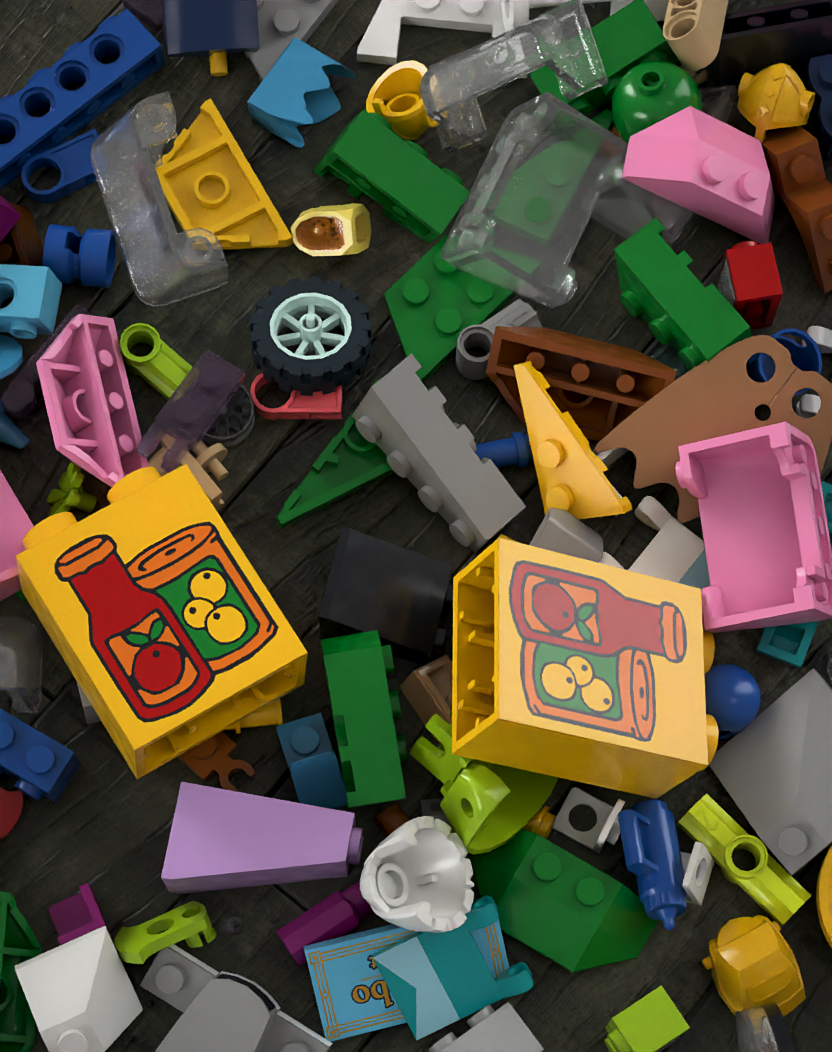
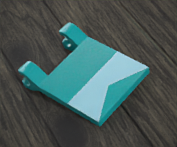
[372,895,534,1041]

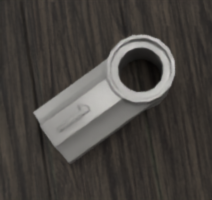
[455,298,543,380]

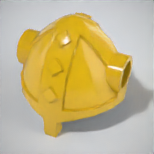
[366,60,442,141]
[737,63,815,143]

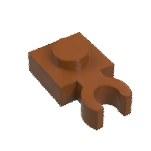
[178,731,256,792]

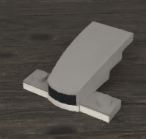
[140,944,333,1052]

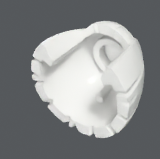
[360,816,474,933]

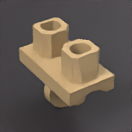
[148,430,229,512]

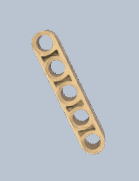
[663,0,728,71]

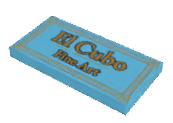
[303,919,509,1042]

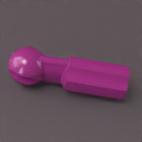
[276,880,374,967]

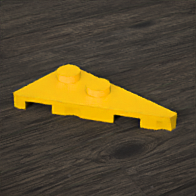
[513,361,633,520]

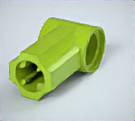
[120,323,205,410]

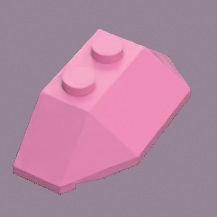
[622,106,776,244]
[36,314,149,487]

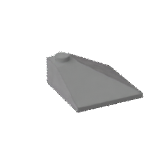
[709,668,832,875]

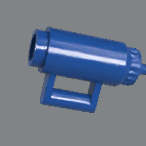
[617,800,687,930]

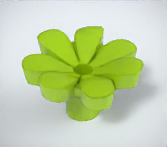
[47,462,97,517]

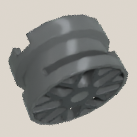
[189,378,256,450]

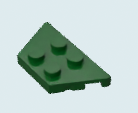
[384,234,541,383]

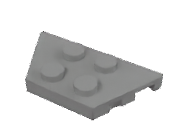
[244,0,339,82]

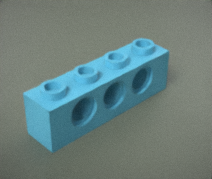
[0,264,62,339]

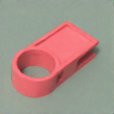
[250,372,342,420]

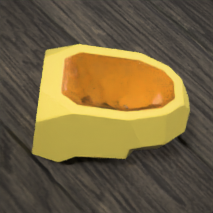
[290,203,372,256]

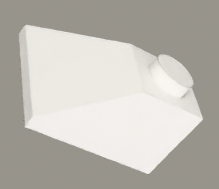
[14,926,143,1052]

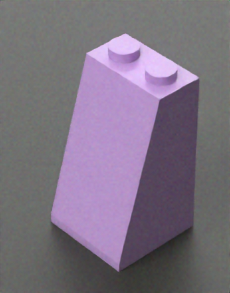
[161,782,364,894]

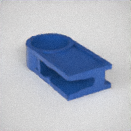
[21,129,115,204]

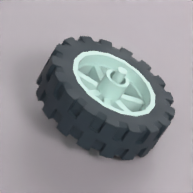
[250,277,372,396]

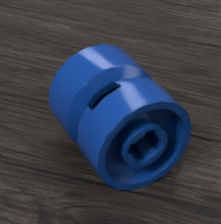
[43,224,116,288]

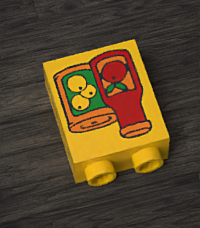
[16,464,308,779]
[452,538,719,799]

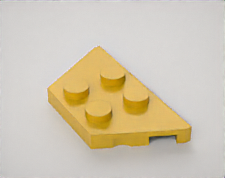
[151,98,293,251]

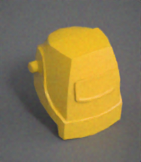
[702,915,806,1031]

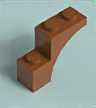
[761,126,832,292]

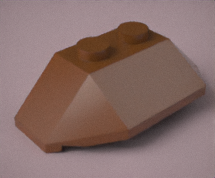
[485,326,677,441]

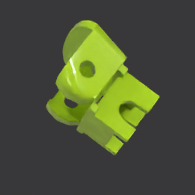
[409,711,558,855]

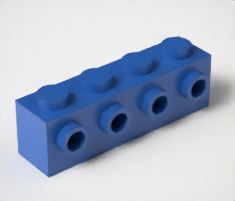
[0,708,81,804]

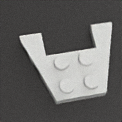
[357,0,528,79]

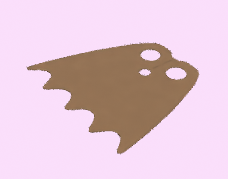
[595,335,832,523]

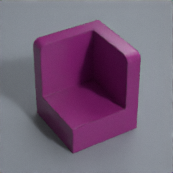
[49,883,114,945]

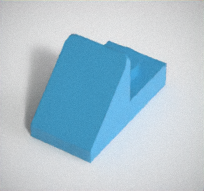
[276,712,348,809]

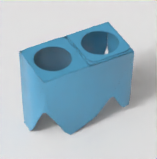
[247,37,356,148]

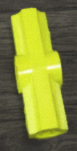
[677,794,811,927]

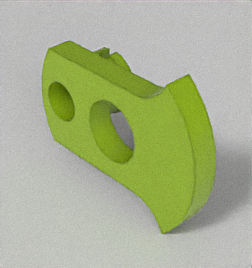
[114,901,216,964]

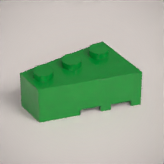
[527,0,682,125]
[312,109,471,243]
[614,218,751,371]
[321,630,408,808]

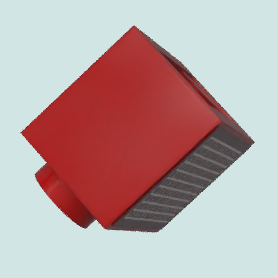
[716,241,783,330]

